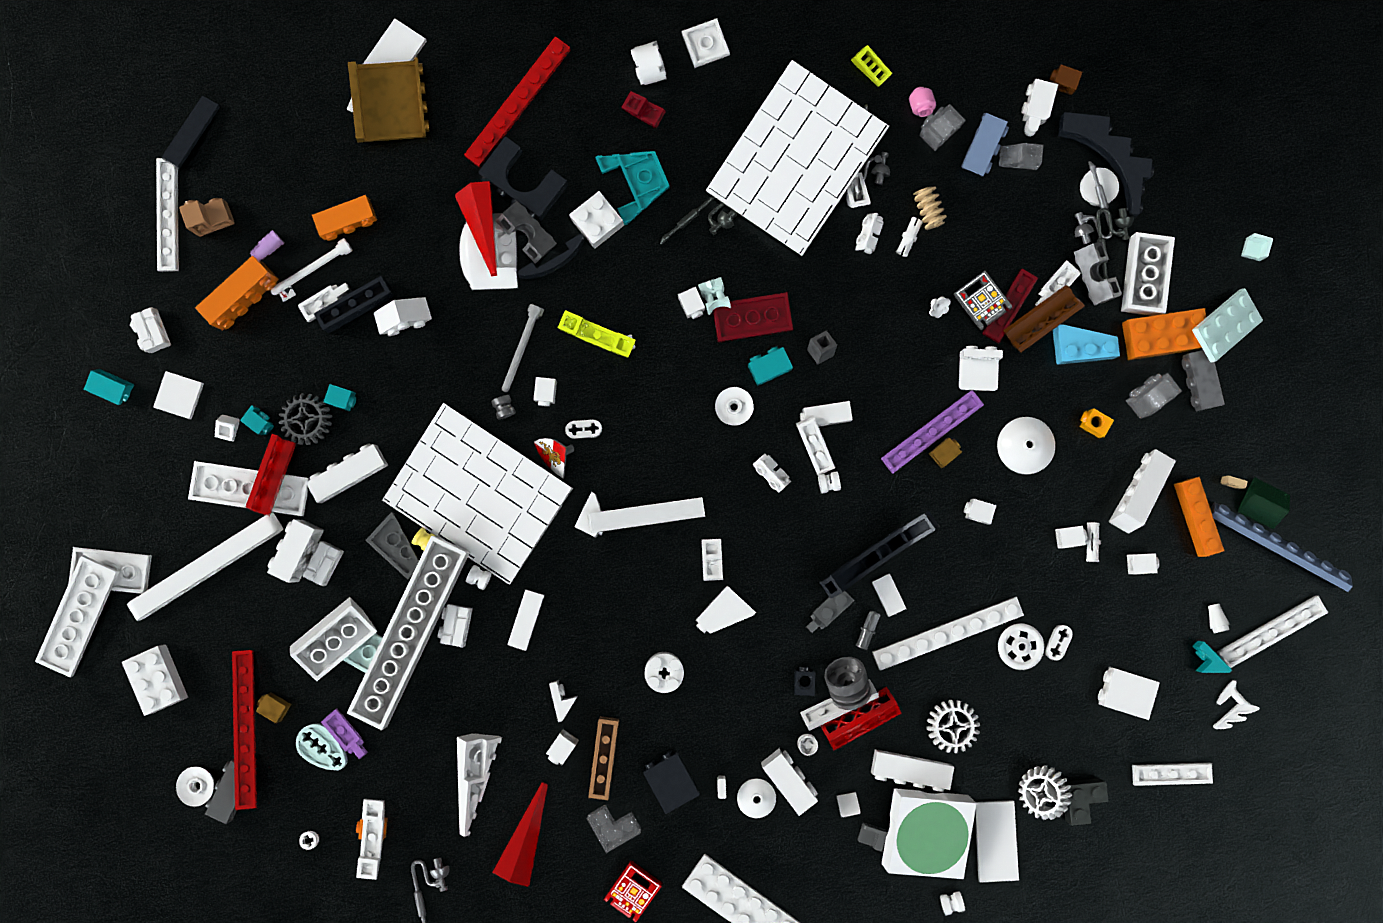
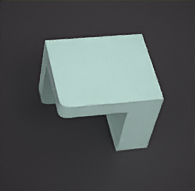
[1241,233,1273,261]

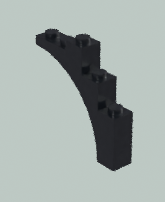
[1058,112,1154,218]
[820,510,940,599]

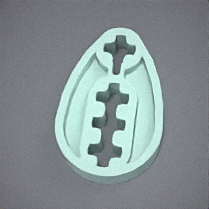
[296,723,348,770]

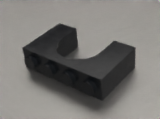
[478,136,568,221]

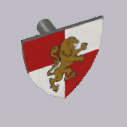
[534,438,574,478]

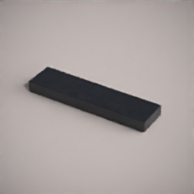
[161,96,220,169]

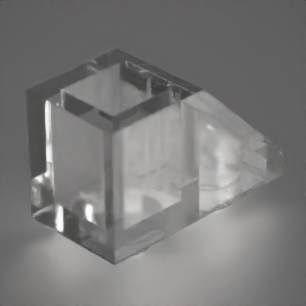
[999,143,1043,170]

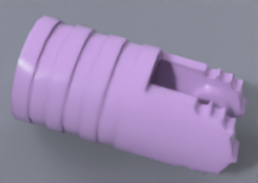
[250,230,284,261]

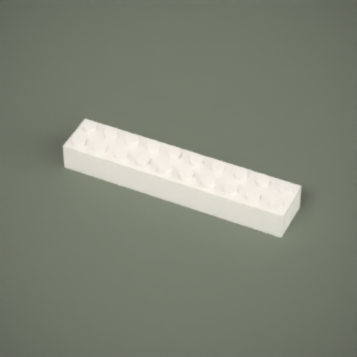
[347,536,470,730]

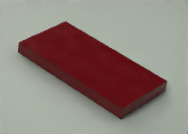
[713,292,793,342]

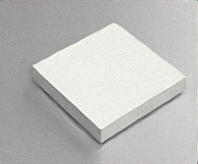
[682,19,730,68]
[153,371,204,420]

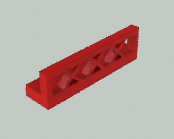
[245,434,296,516]
[820,687,901,750]

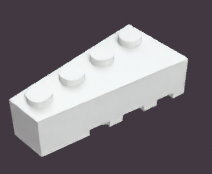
[1109,449,1175,534]

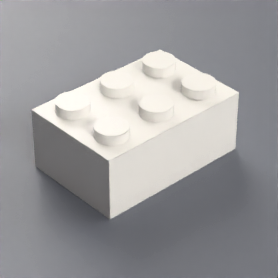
[267,519,324,583]
[122,645,188,716]
[761,749,818,816]

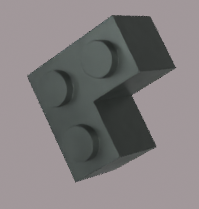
[1065,778,1108,825]

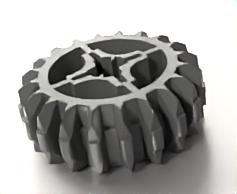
[279,393,332,445]

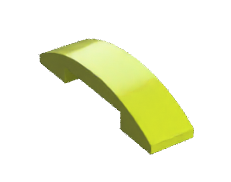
[558,310,636,358]

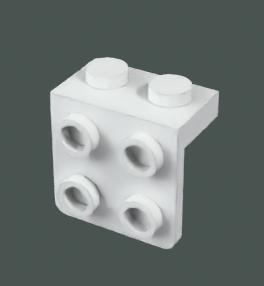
[959,346,1003,391]

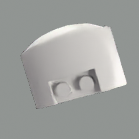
[460,213,518,290]

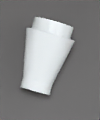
[1208,604,1230,633]

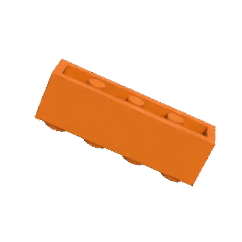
[1174,477,1224,557]

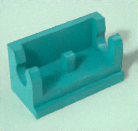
[84,369,134,405]

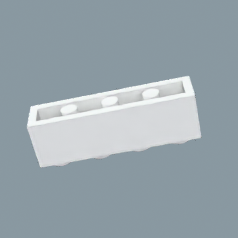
[306,444,388,503]
[871,749,954,792]

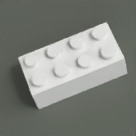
[1121,232,1175,316]

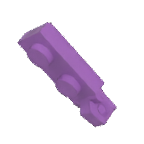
[321,709,368,759]

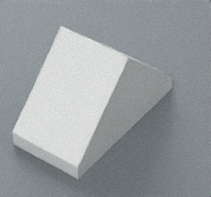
[845,172,871,208]

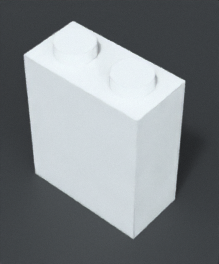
[1098,667,1159,720]

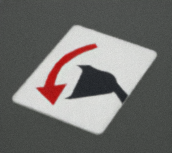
[276,279,296,302]

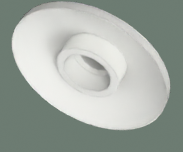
[715,387,753,426]
[176,767,214,806]
[737,779,776,818]

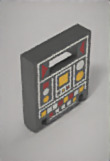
[953,271,1012,330]

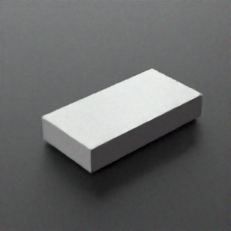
[872,574,906,617]

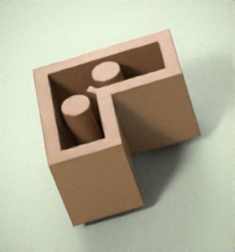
[179,198,235,237]

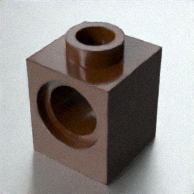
[1050,64,1082,95]

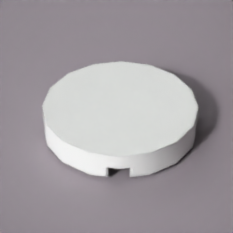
[1080,168,1119,206]

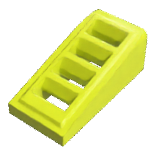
[851,45,892,87]

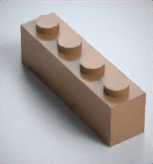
[588,716,619,800]

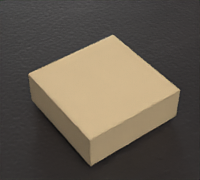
[1221,476,1248,489]

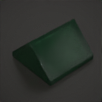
[1238,477,1290,529]

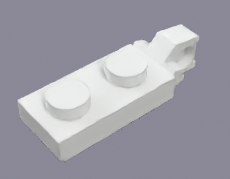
[1035,260,1081,306]
[298,283,352,322]

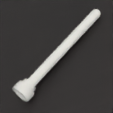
[271,238,353,295]

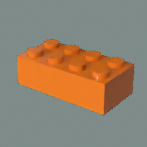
[195,255,279,330]
[1122,308,1206,360]

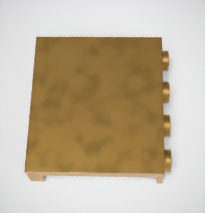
[348,57,429,142]

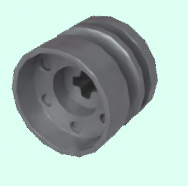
[824,657,871,710]

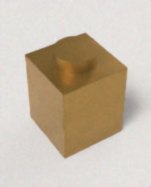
[929,438,962,468]
[256,693,291,723]

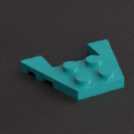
[595,151,670,226]

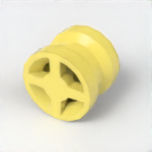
[412,527,436,551]

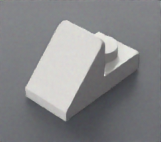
[549,680,578,722]

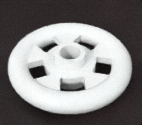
[998,623,1044,670]

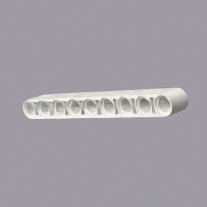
[127,512,284,621]

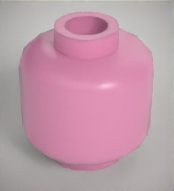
[909,87,936,117]

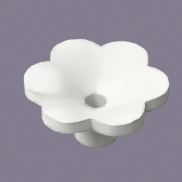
[929,297,951,318]

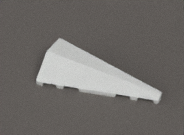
[457,734,501,837]

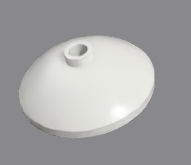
[997,417,1055,474]

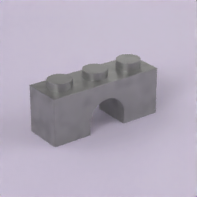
[496,201,557,264]
[1074,242,1122,305]

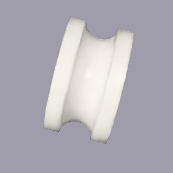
[299,831,319,850]

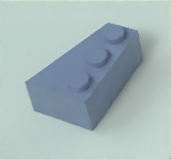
[961,113,1009,176]

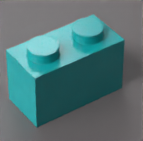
[748,346,793,386]

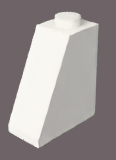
[696,586,756,633]

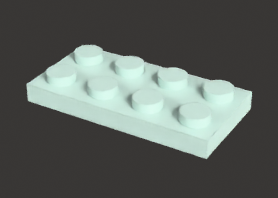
[1192,288,1263,362]

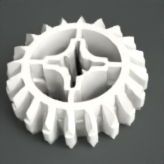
[927,700,980,753]
[1018,766,1072,820]

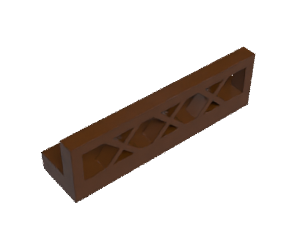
[1003,285,1084,352]

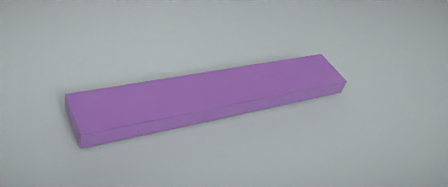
[881,390,984,474]

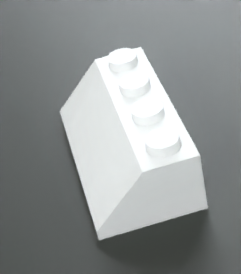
[290,597,377,681]

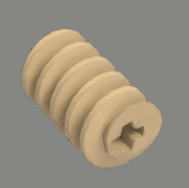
[913,187,947,230]

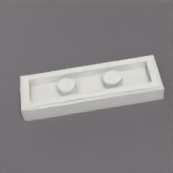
[796,416,835,475]
[508,589,544,651]

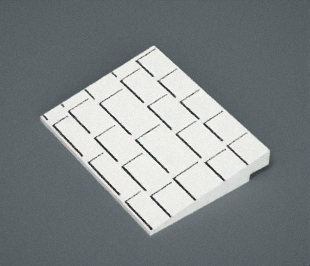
[706,60,889,256]
[383,403,573,585]

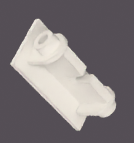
[855,213,884,254]
[753,454,791,493]

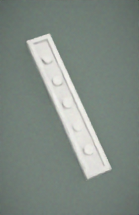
[157,158,179,272]
[588,497,705,533]
[1216,596,1328,668]

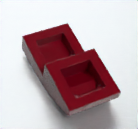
[622,91,666,128]

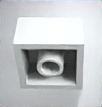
[569,191,624,249]

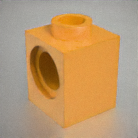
[1079,409,1114,438]

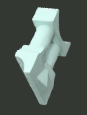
[698,277,731,315]

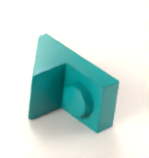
[1193,641,1232,673]

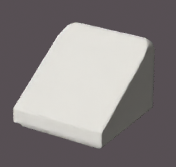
[215,415,239,441]
[837,792,861,817]

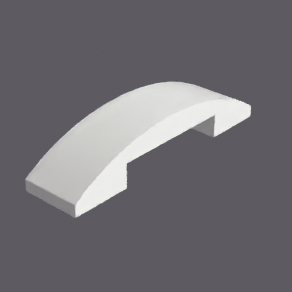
[356,799,385,880]

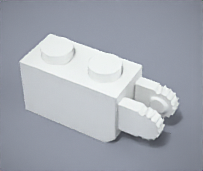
[1021,79,1058,137]

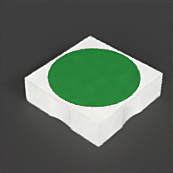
[882,789,977,879]

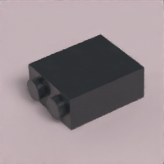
[643,751,700,814]

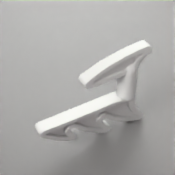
[1213,680,1259,729]

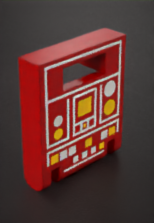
[604,861,663,922]

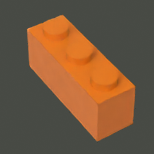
[312,195,377,241]

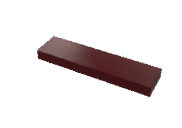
[982,269,1038,343]

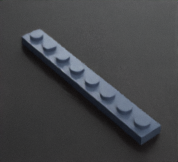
[1210,502,1353,592]

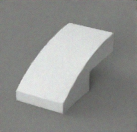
[702,539,723,581]

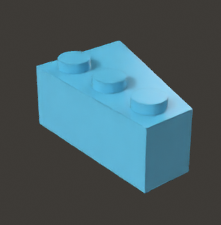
[1053,324,1120,364]

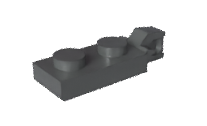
[806,591,854,632]

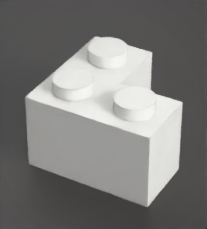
[374,297,432,336]

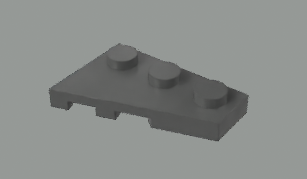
[365,512,419,579]

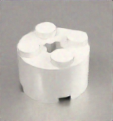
[631,41,667,85]
[645,652,684,693]

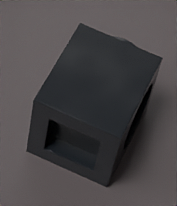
[794,667,815,696]

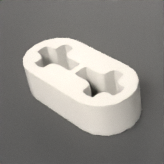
[565,420,602,439]
[1045,625,1073,660]

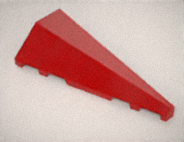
[455,181,498,277]
[492,782,548,887]

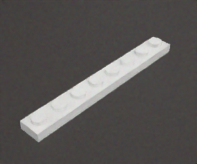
[872,597,1024,670]

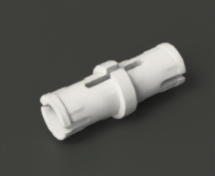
[896,217,923,257]
[1085,523,1101,562]

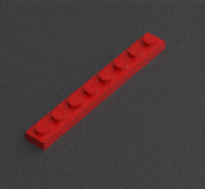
[464,36,571,167]
[232,650,257,810]

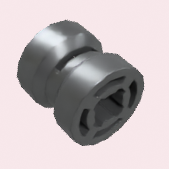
[491,395,516,419]

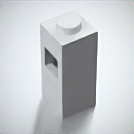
[800,401,853,427]

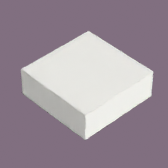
[717,776,726,799]

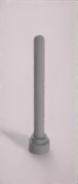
[502,304,544,392]

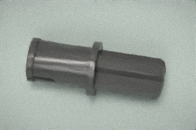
[856,611,880,650]

